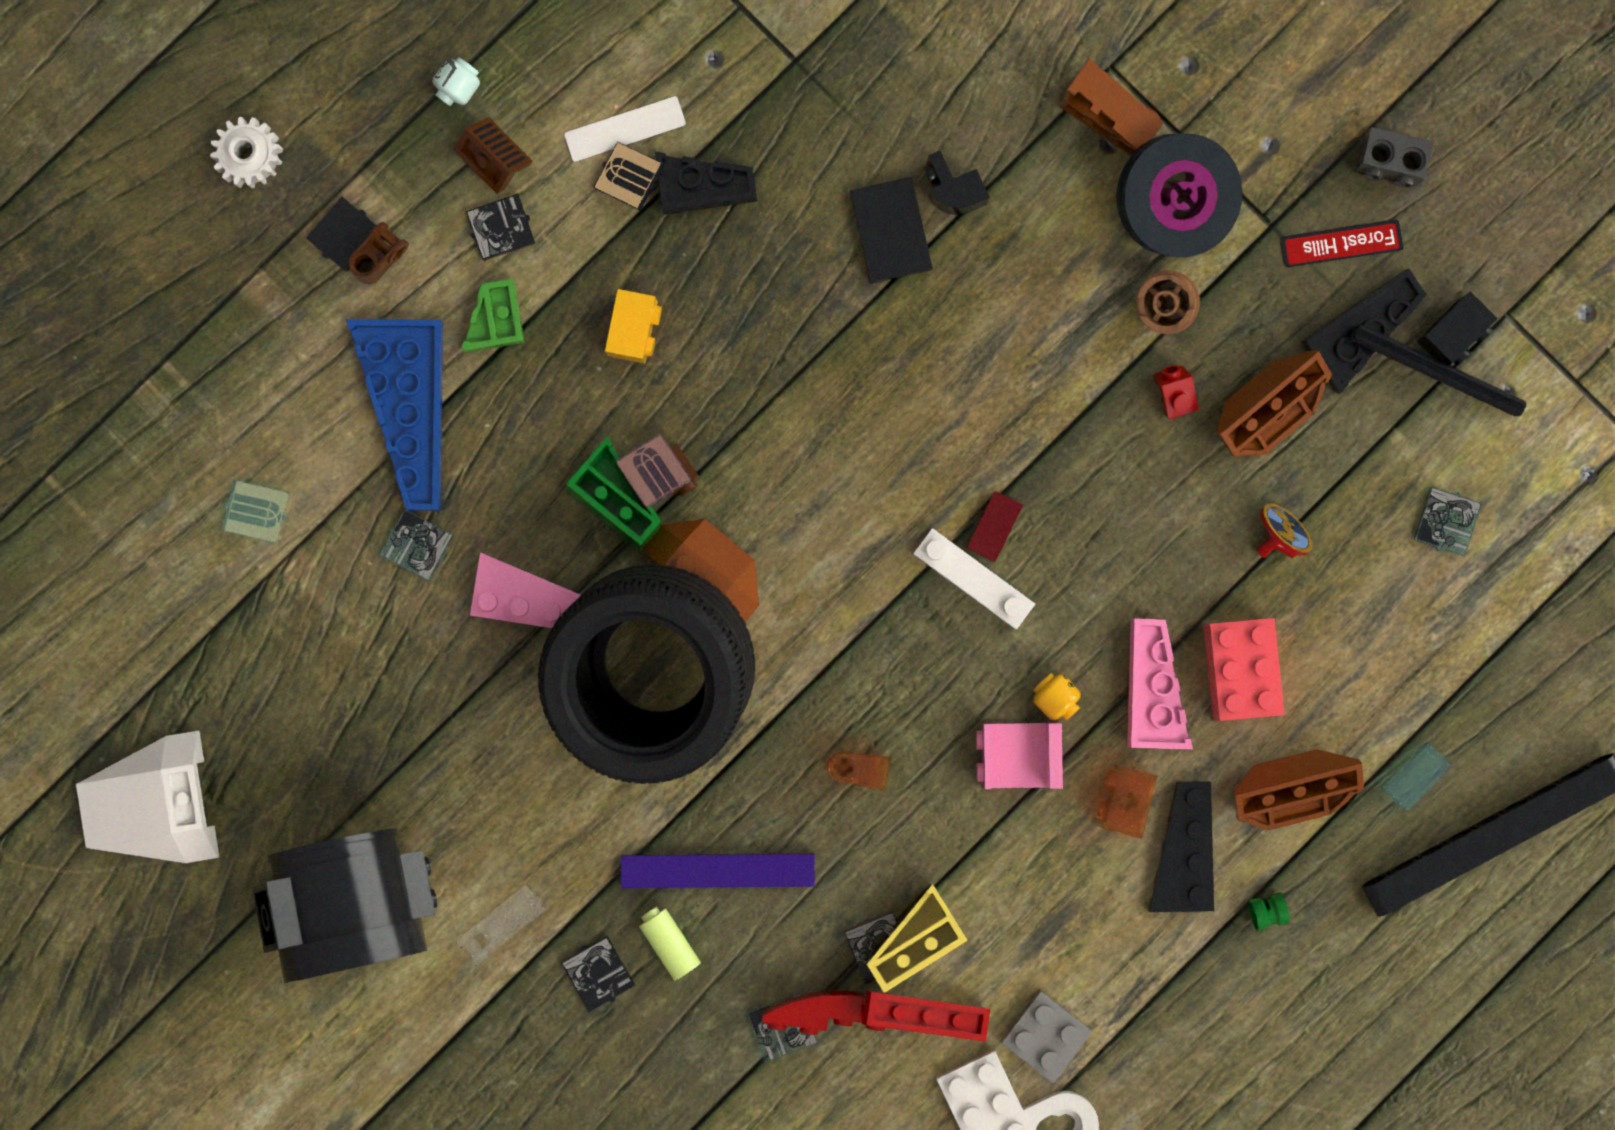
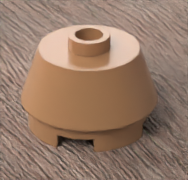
[1136,270,1200,334]

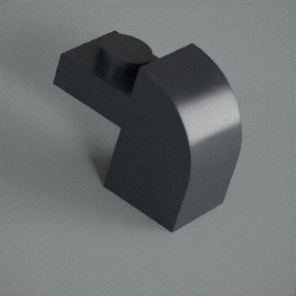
[924,150,990,215]

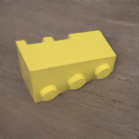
[867,884,968,993]

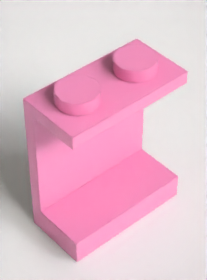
[976,723,1063,789]

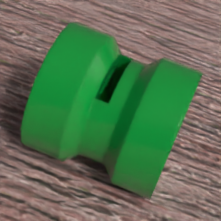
[1248,892,1290,931]

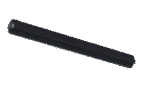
[1351,324,1527,416]

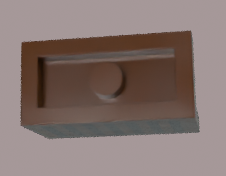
[453,117,533,194]

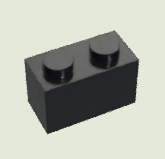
[1417,291,1498,366]

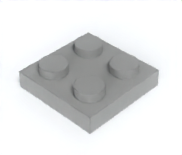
[1001,990,1093,1083]

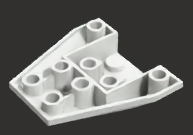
[76,731,219,863]

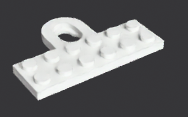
[936,1049,1099,1130]

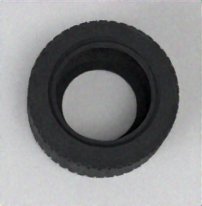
[538,564,755,784]

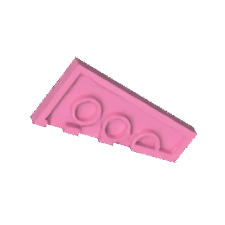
[470,552,581,628]
[1127,619,1193,750]

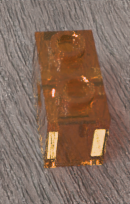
[1097,765,1158,839]

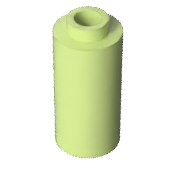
[639,906,701,981]

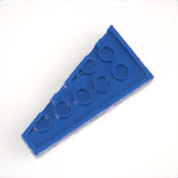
[346,319,443,511]

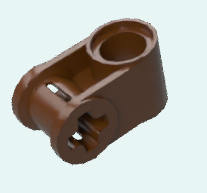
[349,222,409,284]

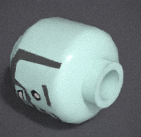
[432,57,480,107]

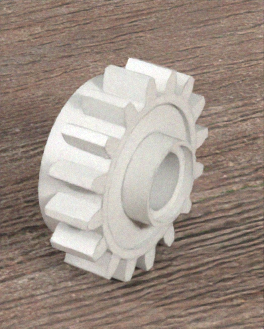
[210,117,283,189]

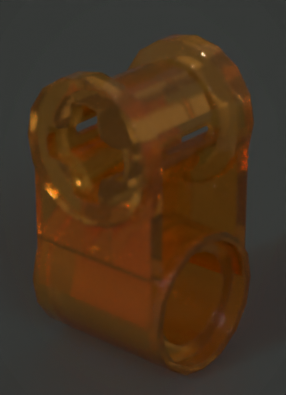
[827,752,891,790]

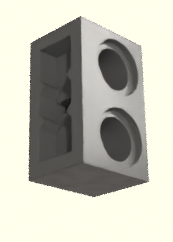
[1355,127,1434,188]

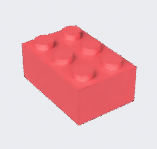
[1203,618,1285,721]

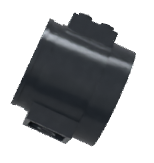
[252,828,437,983]

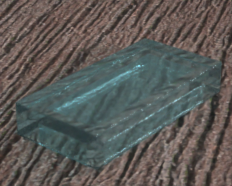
[1382,743,1452,811]

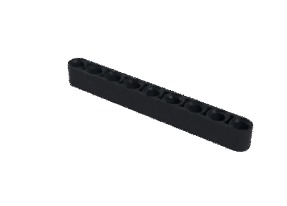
[1361,753,1615,917]

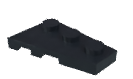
[655,152,758,215]

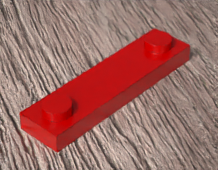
[862,991,990,1042]

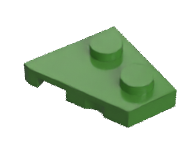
[462,278,525,353]

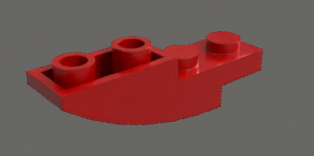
[761,990,885,1035]

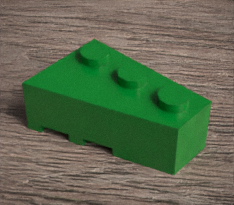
[566,436,661,553]

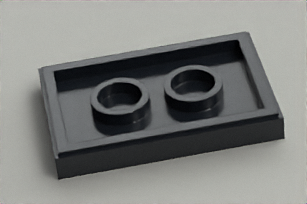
[850,177,933,284]

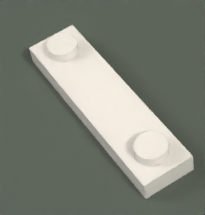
[913,528,1035,630]

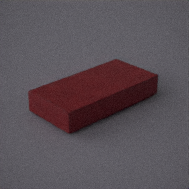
[966,491,1023,563]

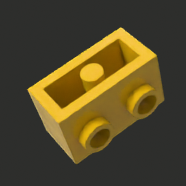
[605,289,662,364]

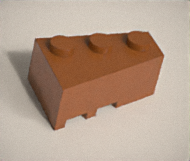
[1060,59,1164,156]

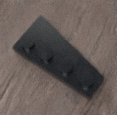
[1302,268,1427,394]
[1148,781,1214,912]

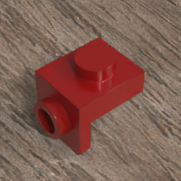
[1153,365,1199,420]

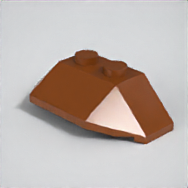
[1217,350,1332,457]
[642,519,759,622]
[1233,749,1364,830]

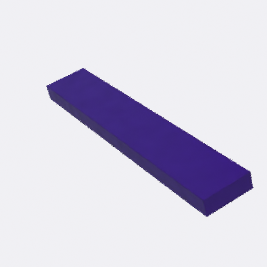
[621,853,815,888]

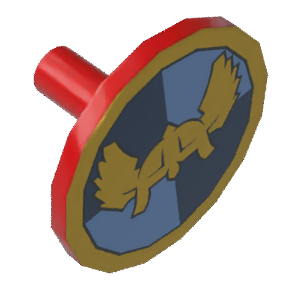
[1256,504,1312,558]

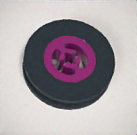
[1116,133,1242,257]

